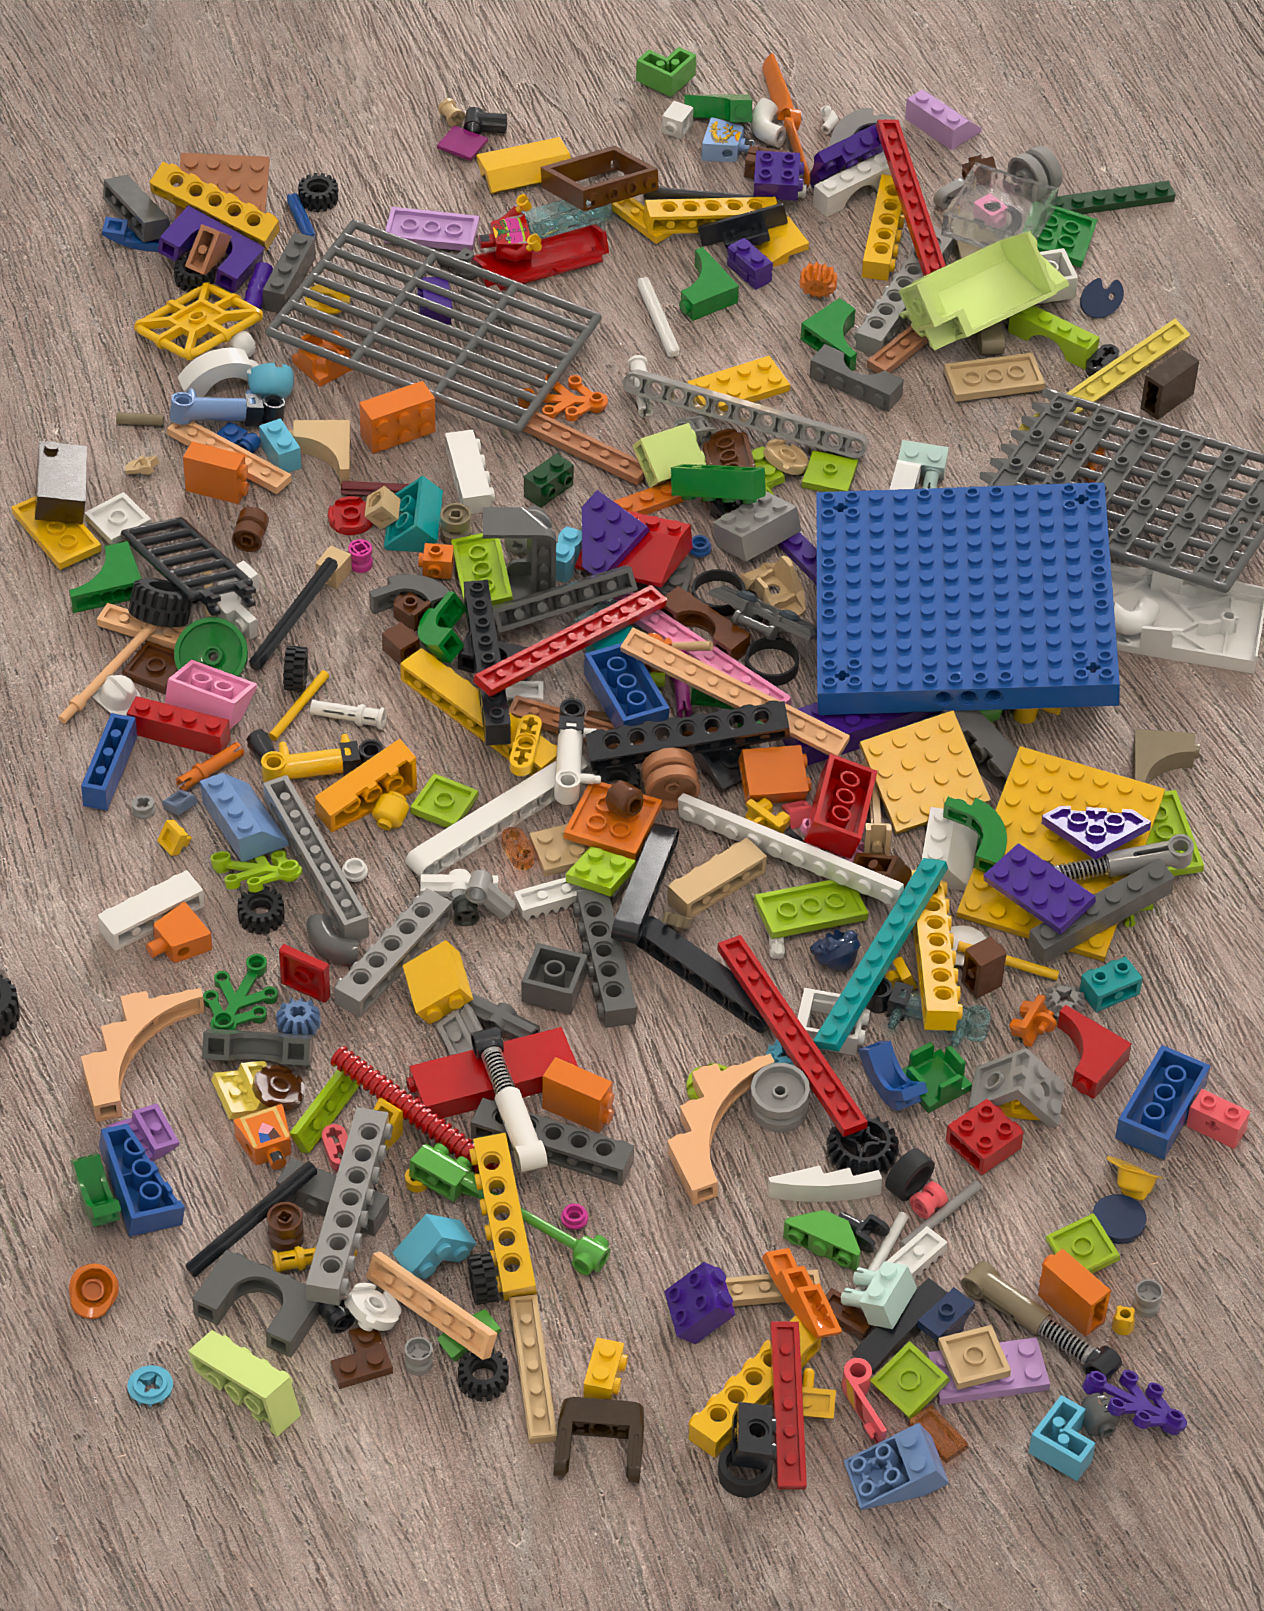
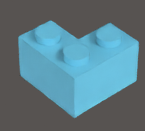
[393,1214,477,1279]
[1028,1395,1096,1481]

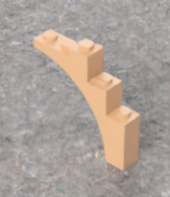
[81,988,204,1122]
[667,1054,775,1205]

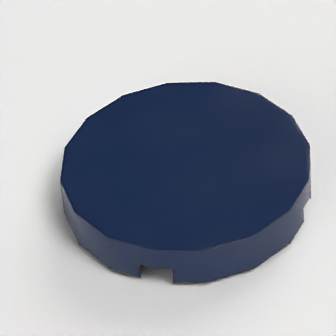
[1093,1194,1147,1244]

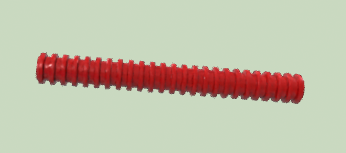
[330,1046,499,1174]

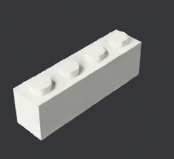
[445,430,495,514]
[98,870,204,951]

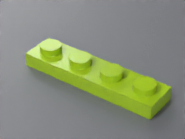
[289,1070,359,1153]

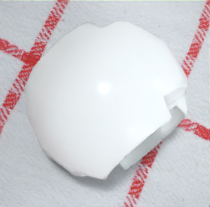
[228,331,256,358]

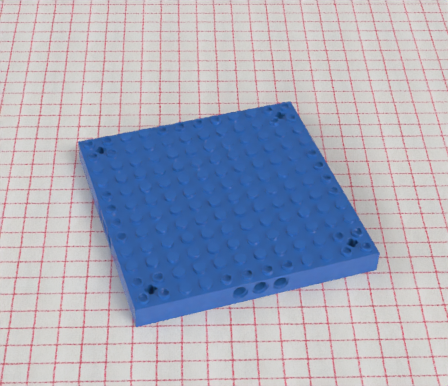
[816,482,1120,715]

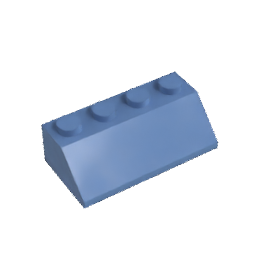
[200,773,289,862]

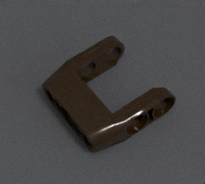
[553,1397,644,1483]

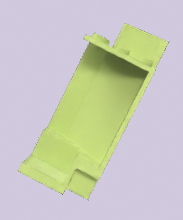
[898,231,1069,351]

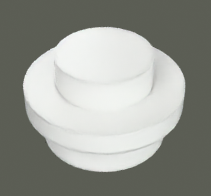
[342,858,368,882]

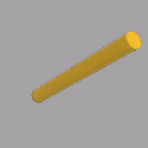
[269,670,329,741]
[956,941,1059,981]

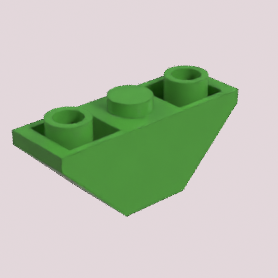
[783,1210,861,1271]

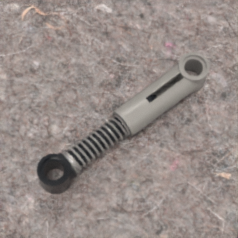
[1044,834,1194,882]

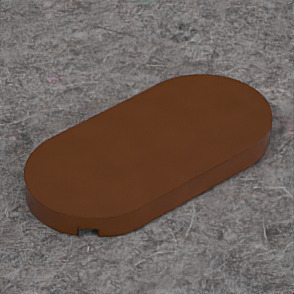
[703,428,756,467]

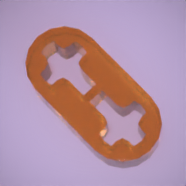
[502,827,535,870]

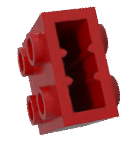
[945,1099,1024,1175]

